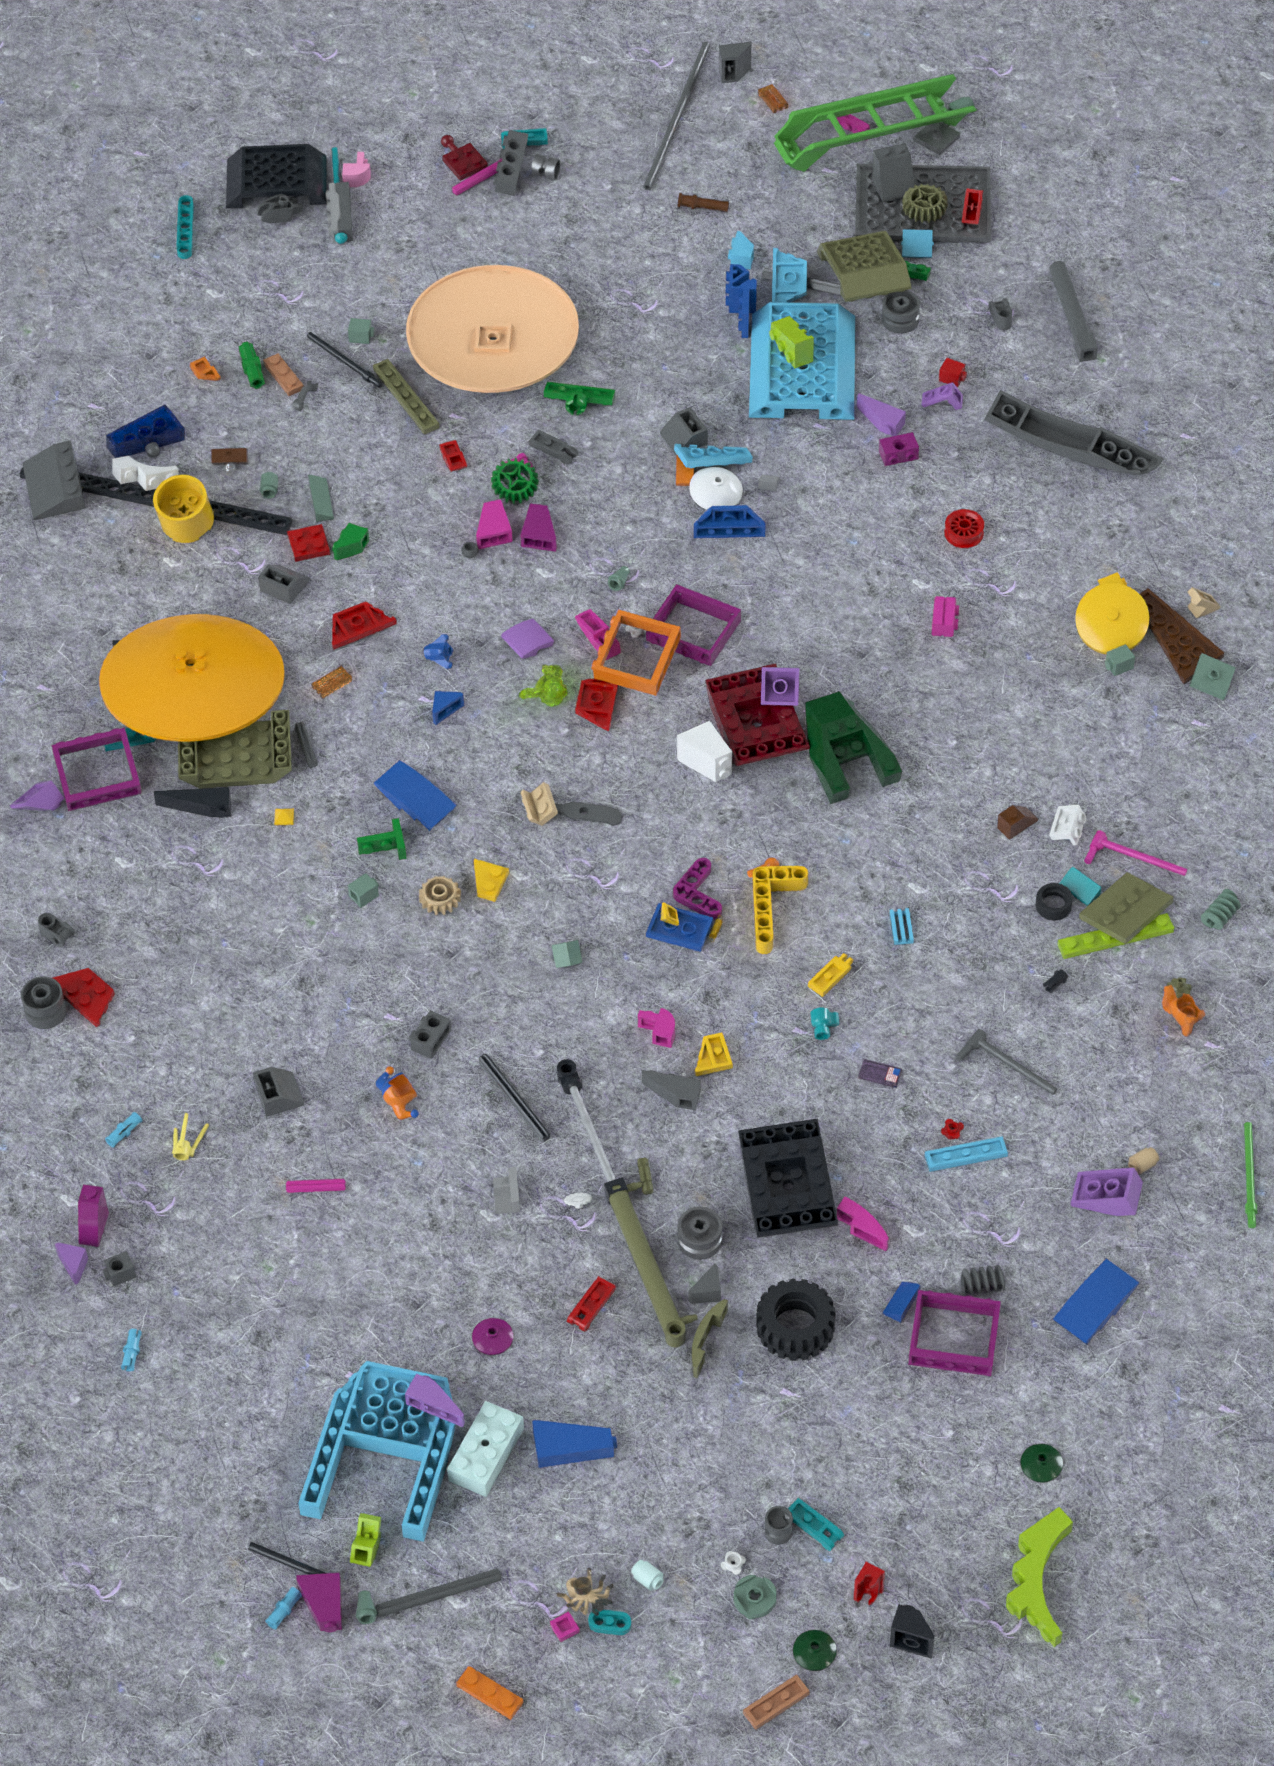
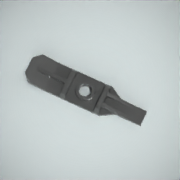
[555,802,622,826]

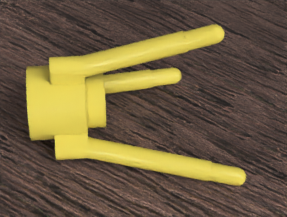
[172,1113,209,1161]

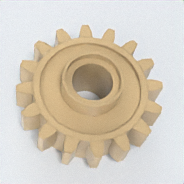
[419,876,461,915]

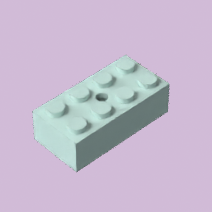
[447,1401,524,1497]

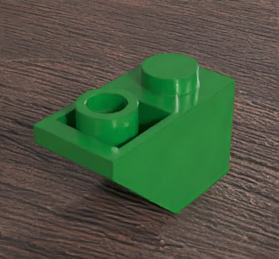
[332,523,369,560]

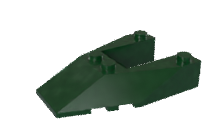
[805,691,902,804]

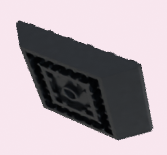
[738,1118,838,1238]

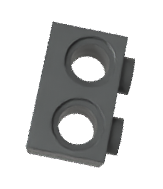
[409,1010,451,1059]

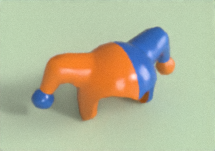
[375,1066,419,1120]

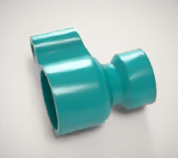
[810,1007,840,1040]

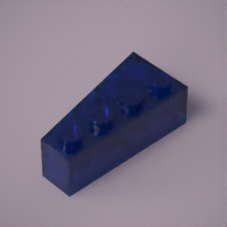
[106,404,185,458]

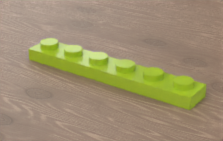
[1057,913,1174,959]

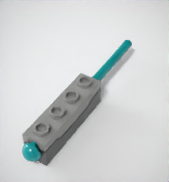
[326,147,353,244]

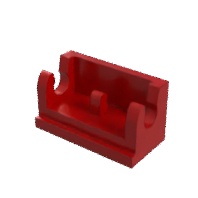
[853,1561,885,1605]

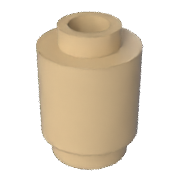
[1128,1147,1159,1175]

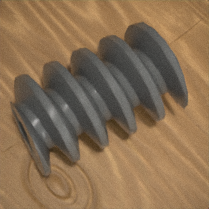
[960,1265,1005,1295]

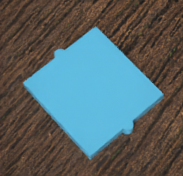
[901,229,934,258]

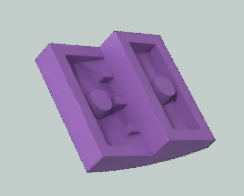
[501,618,554,659]

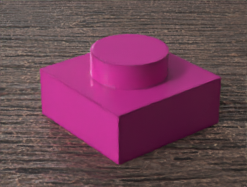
[550,1611,580,1642]

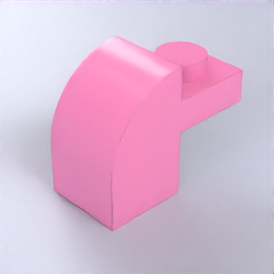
[342,152,371,187]

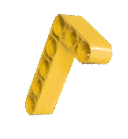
[752,866,808,954]

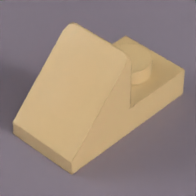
[1187,587,1221,618]

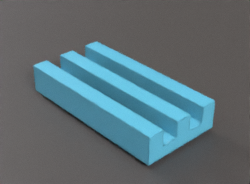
[889,908,914,945]

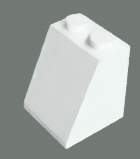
[677,721,732,782]

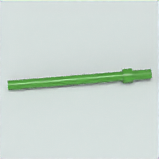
[1244,1122,1258,1228]

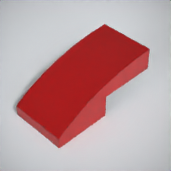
[439,440,467,472]

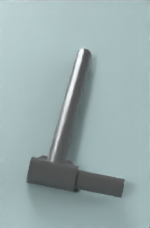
[955,1029,1057,1095]

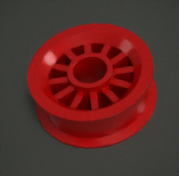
[944,509,985,548]

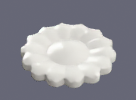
[564,1192,592,1209]

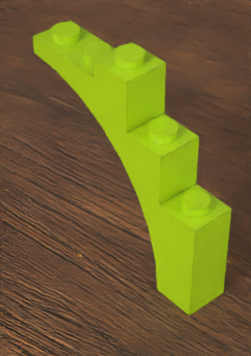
[1006,1507,1073,1647]

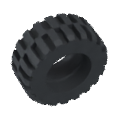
[756,1278,836,1361]

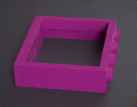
[646,584,741,666]
[51,728,142,811]
[908,1290,1001,1376]

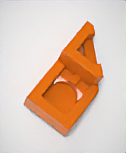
[190,356,221,381]

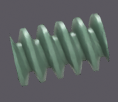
[1201,889,1241,930]

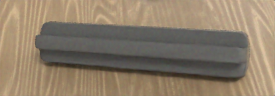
[295,722,318,768]

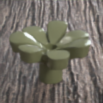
[1166,977,1192,998]

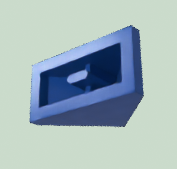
[432,691,464,725]

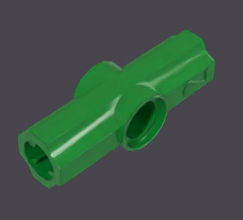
[238,341,265,389]

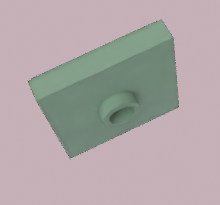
[1189,653,1236,700]

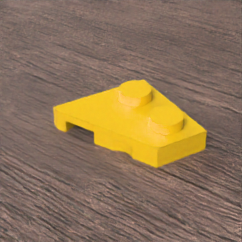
[474,859,509,902]
[695,1032,733,1076]

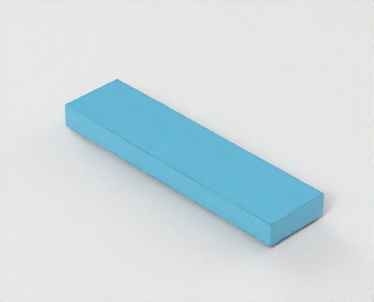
[924,1136,1008,1172]

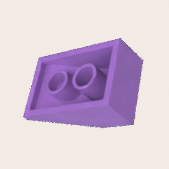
[1071,1168,1143,1216]

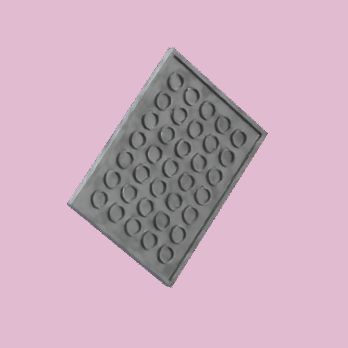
[855,164,991,243]

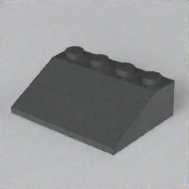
[23,440,86,520]

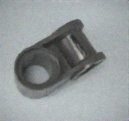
[989,298,1012,330]
[38,913,75,947]

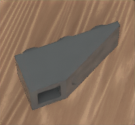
[642,1070,701,1111]

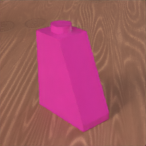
[476,499,512,549]

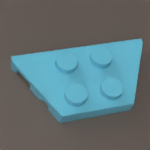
[772,248,807,303]

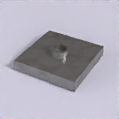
[914,122,960,155]

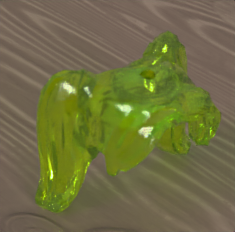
[518,664,568,707]

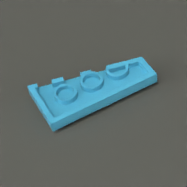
[674,444,753,468]

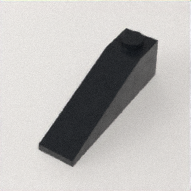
[154,787,231,818]

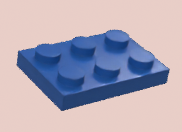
[646,903,713,952]

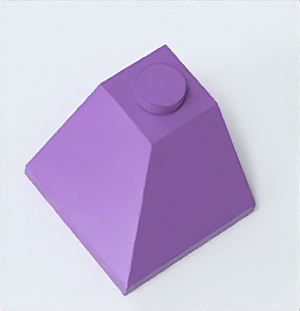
[10,780,64,811]

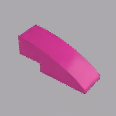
[575,609,621,660]
[837,1196,889,1251]

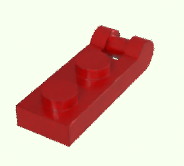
[567,1276,616,1332]

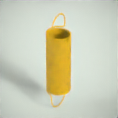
[709,915,723,942]

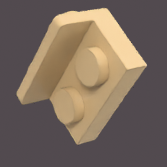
[520,782,558,826]

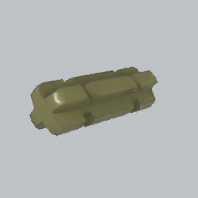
[637,1157,653,1195]

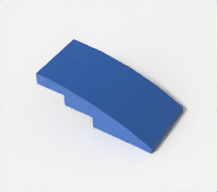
[373,760,457,831]
[1053,1259,1139,1345]

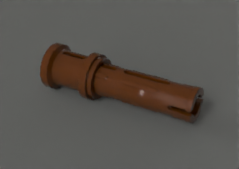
[677,192,729,212]

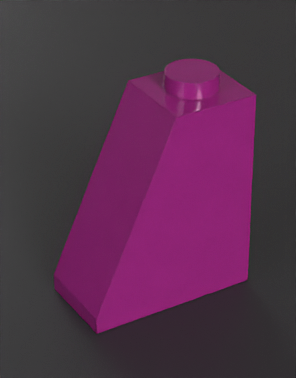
[520,503,557,552]
[78,1184,109,1247]
[296,1573,342,1633]

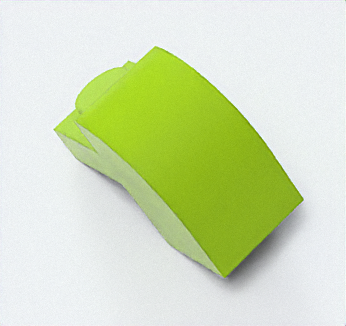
[350,1513,382,1567]

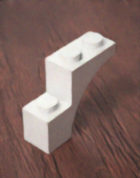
[112,456,179,491]

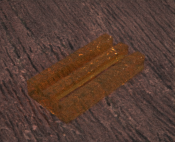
[758,84,788,113]
[311,666,352,699]

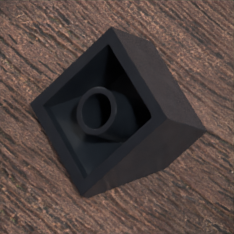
[890,1604,935,1659]

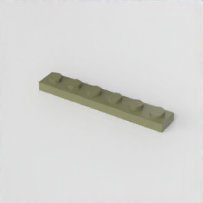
[373,359,440,435]

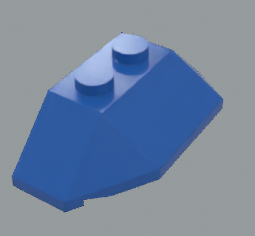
[694,505,766,538]

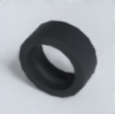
[1035,883,1073,921]

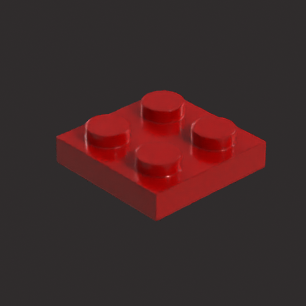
[287,524,330,562]

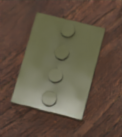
[1079,872,1173,944]

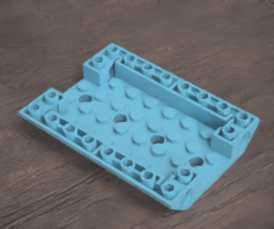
[749,302,855,420]

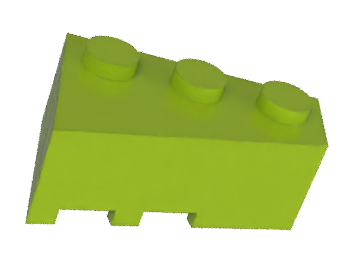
[769,316,814,369]

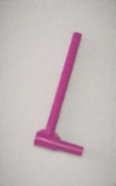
[1084,830,1188,876]

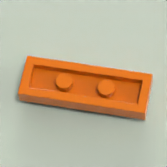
[456,1666,523,1720]

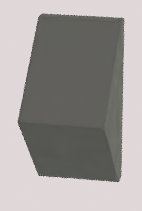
[688,1264,721,1304]

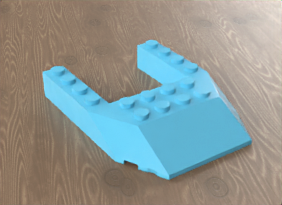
[298,1361,456,1542]

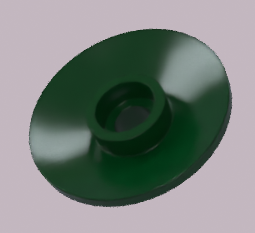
[1020,1444,1063,1483]
[793,1630,837,1671]

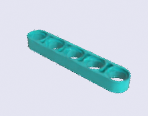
[176,195,194,259]

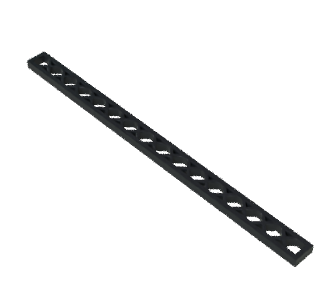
[19,467,292,535]

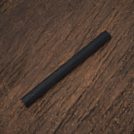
[248,1542,326,1575]

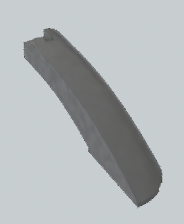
[984,390,1164,475]

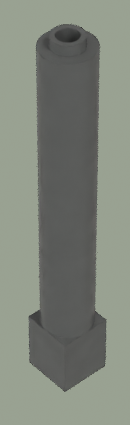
[1049,261,1098,362]

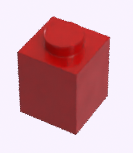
[939,358,967,388]

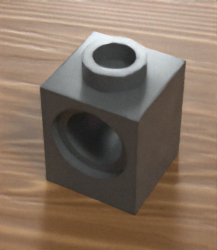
[102,1251,136,1287]

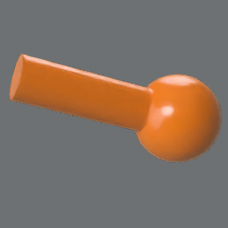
[747,857,779,878]

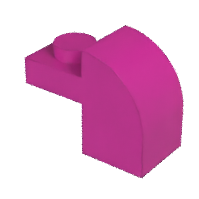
[638,1008,675,1048]

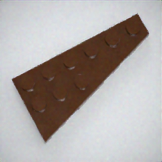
[1140,588,1224,684]

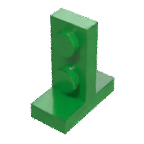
[357,818,407,860]

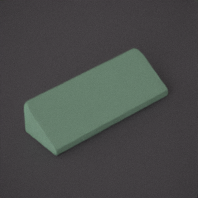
[308,475,334,522]

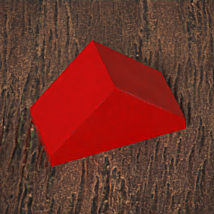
[962,188,983,225]

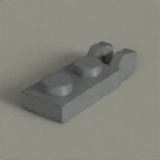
[528,430,578,464]

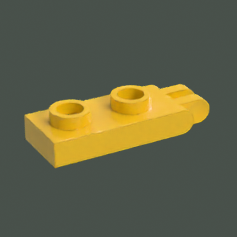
[808,953,854,997]

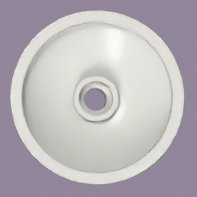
[689,467,743,510]

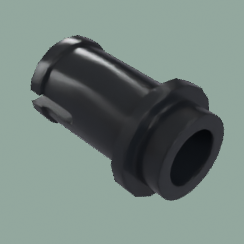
[1043,969,1068,993]

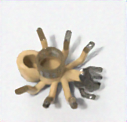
[556,1568,614,1615]

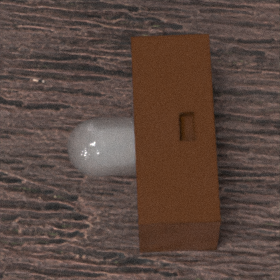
[211,448,249,476]

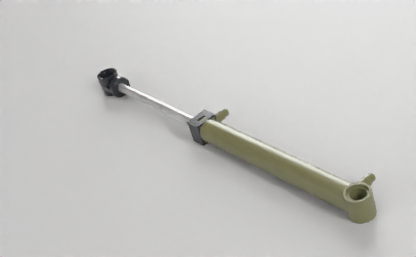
[557,1059,698,1348]

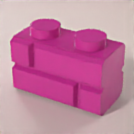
[931,596,960,637]

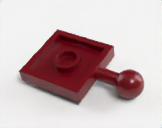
[441,134,488,181]

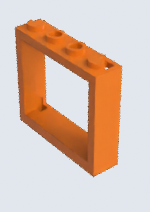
[591,609,681,696]

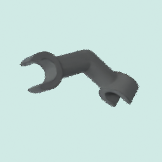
[292,381,318,411]

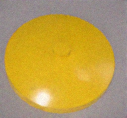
[1075,583,1149,654]

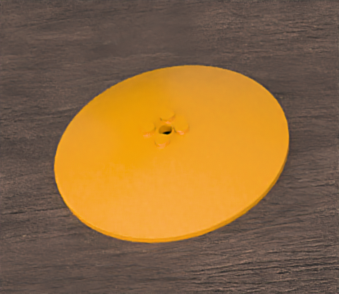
[99,614,285,742]

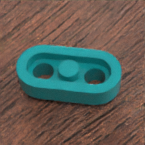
[588,1609,632,1635]

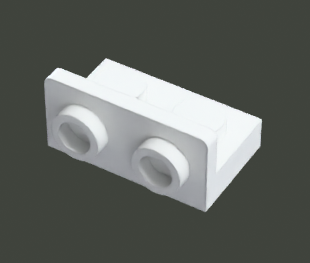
[1049,805,1086,845]

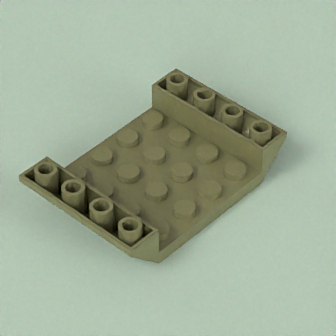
[817,231,911,302]
[178,710,292,789]

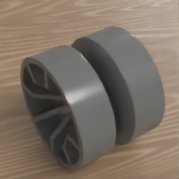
[21,976,66,1029]

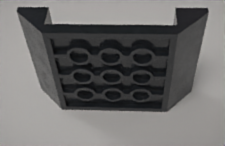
[226,144,327,208]

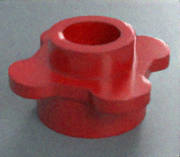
[941,1119,964,1139]

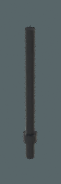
[307,332,383,388]

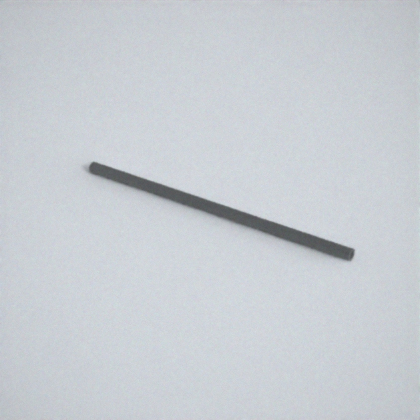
[643,42,710,191]

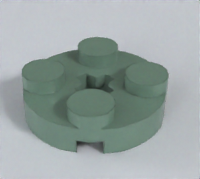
[733,1575,776,1619]

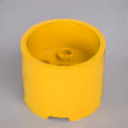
[153,475,214,543]

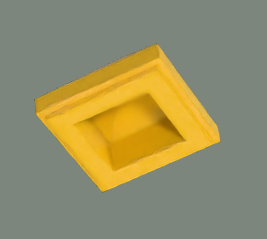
[274,808,294,825]
[661,902,679,926]

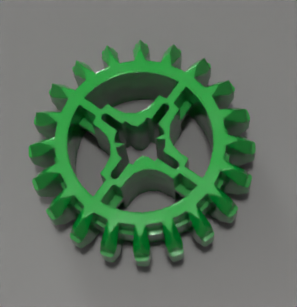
[491,458,539,505]

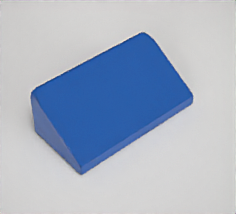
[883,1281,921,1323]

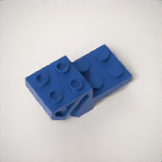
[725,264,757,338]

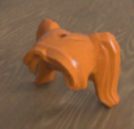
[1162,985,1206,1037]

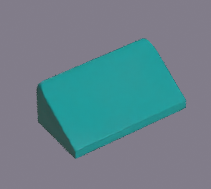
[1059,866,1101,906]

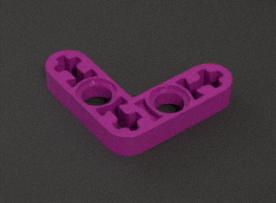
[673,858,722,920]

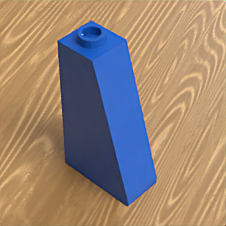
[532,1420,617,1468]

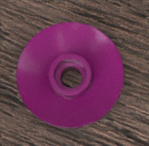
[472,1318,513,1355]

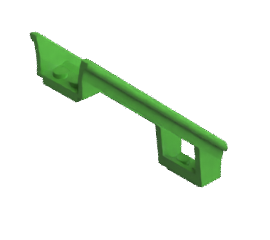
[774,74,977,172]

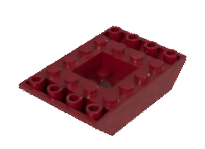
[705,663,810,766]

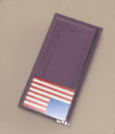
[858,1059,902,1088]

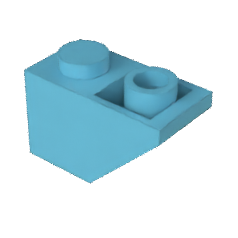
[728,231,754,269]

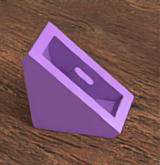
[55,1242,88,1285]

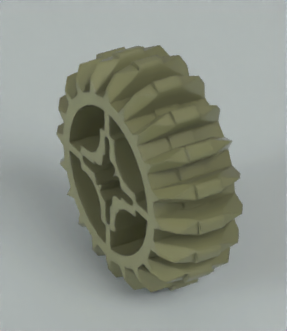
[902,183,948,223]

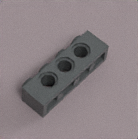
[493,130,529,196]

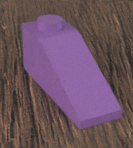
[857,393,906,436]
[405,1374,465,1427]

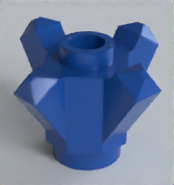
[424,634,454,669]

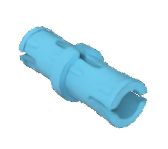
[105,1112,142,1148]
[121,1329,142,1372]
[265,1587,302,1630]

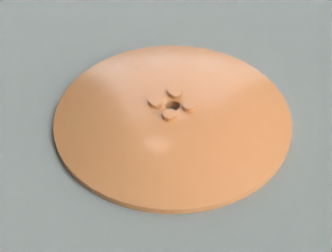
[406,265,579,393]

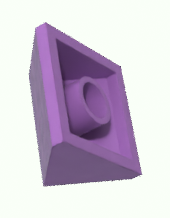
[761,667,799,706]

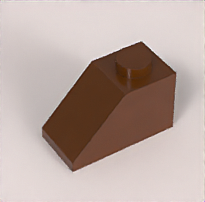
[997,805,1038,840]

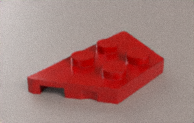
[332,601,397,650]
[575,678,619,731]
[52,968,115,1028]

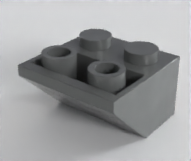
[719,42,752,83]
[660,407,708,456]
[258,565,310,604]
[253,1067,304,1117]

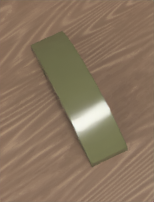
[692,1299,728,1378]

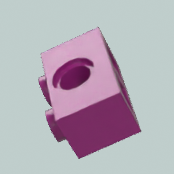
[879,432,919,466]

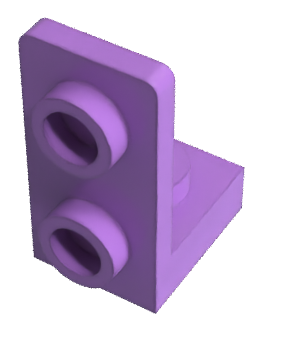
[921,382,963,410]

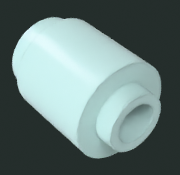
[631,1560,664,1591]

